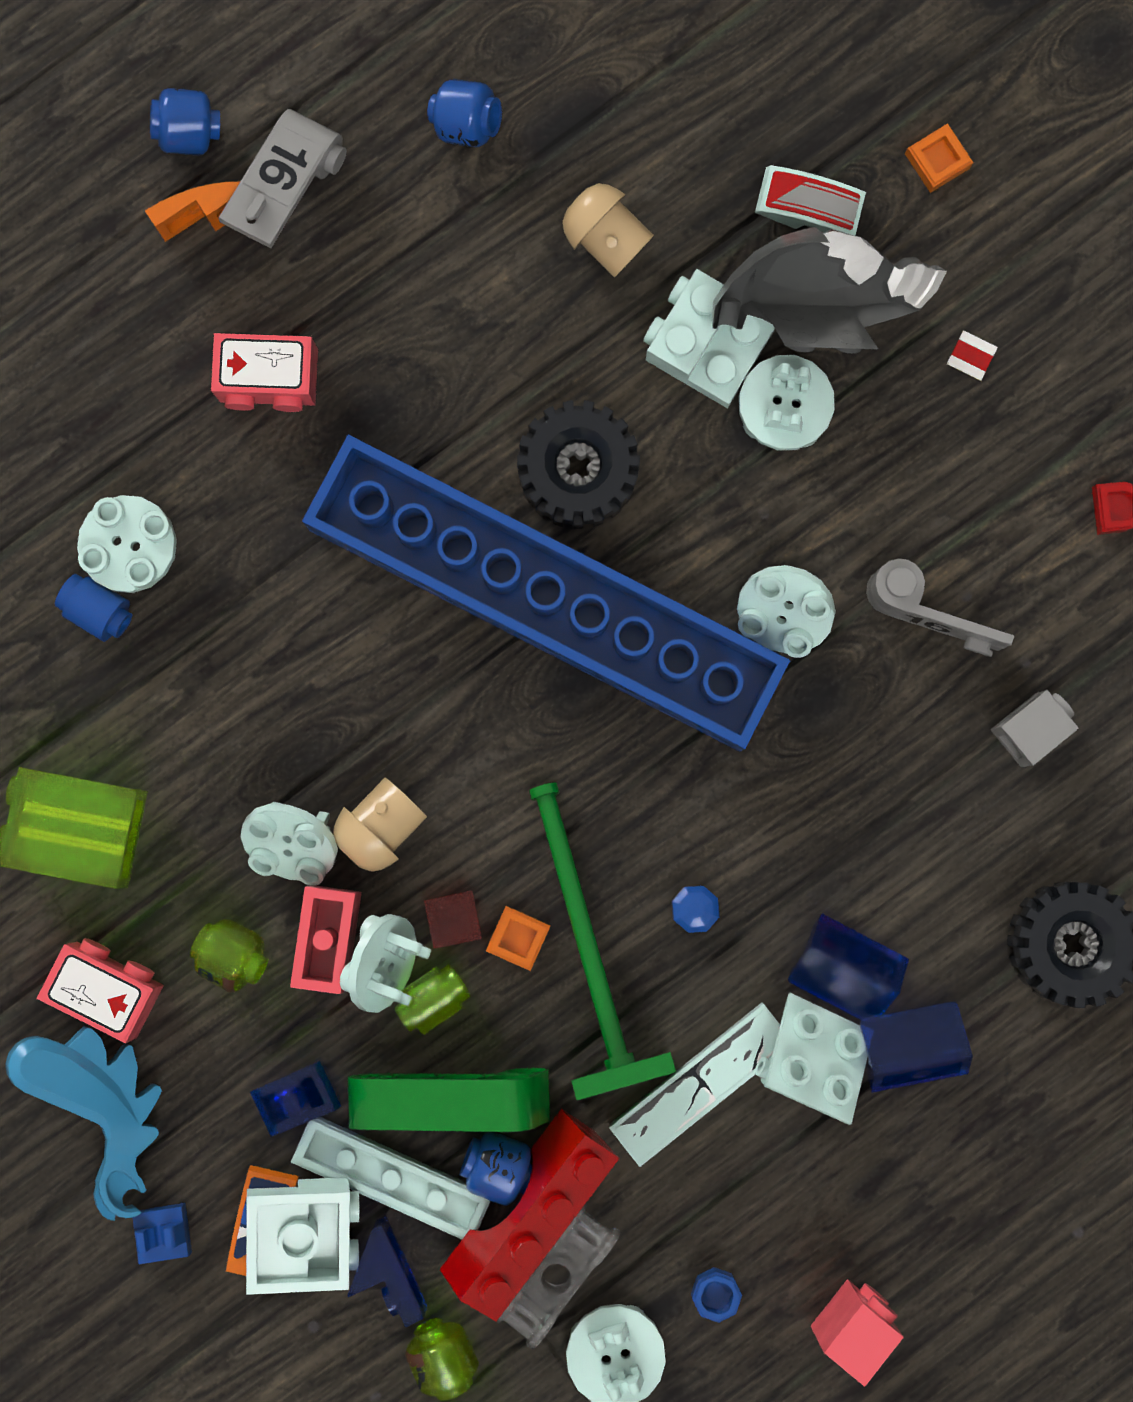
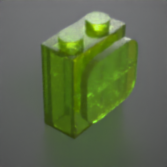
[0,767,148,889]

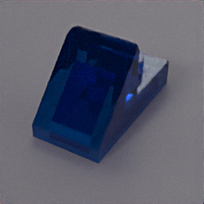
[250,1057,342,1137]
[347,1215,427,1328]

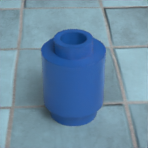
[55,574,133,642]

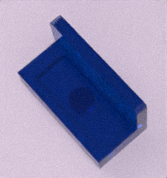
[788,914,909,1025]
[860,1002,973,1092]

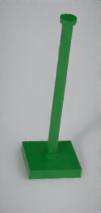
[529,783,676,1100]

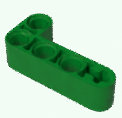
[347,1068,550,1132]

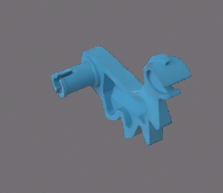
[5,1026,162,1221]

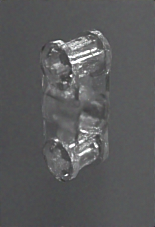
[497,1204,620,1350]

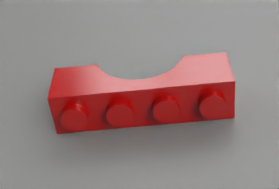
[440,1109,620,1322]

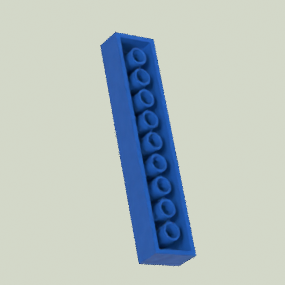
[302,434,790,752]

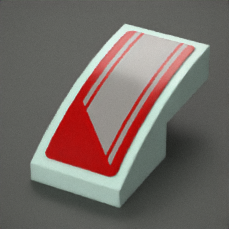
[755,165,866,236]

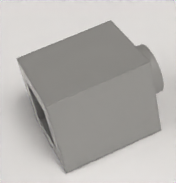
[990,690,1079,767]

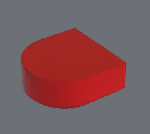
[1092,482,1133,535]

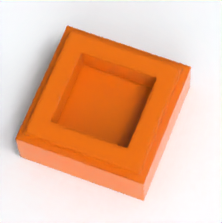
[905,123,973,193]
[486,905,551,971]

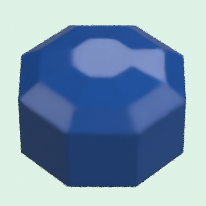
[672,885,719,933]
[691,1267,742,1323]

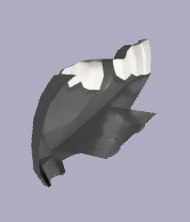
[712,227,947,353]

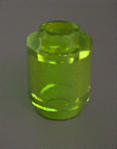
[394,964,471,1035]

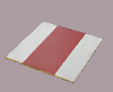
[947,330,998,381]

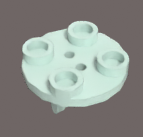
[739,355,835,450]
[77,495,177,593]
[737,565,836,658]
[240,802,338,886]
[340,914,432,1013]
[566,1304,666,1402]

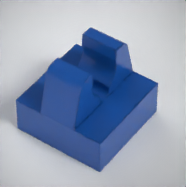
[132,1203,192,1264]

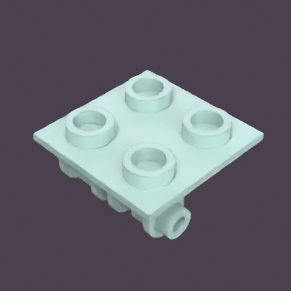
[755,993,873,1125]

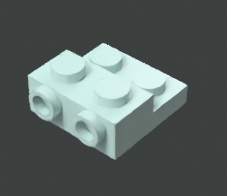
[643,269,775,408]
[246,1177,359,1295]

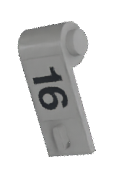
[219,109,347,248]
[866,559,1014,657]

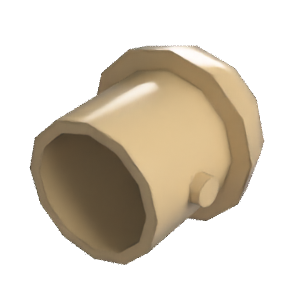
[562,183,654,278]
[333,778,427,872]

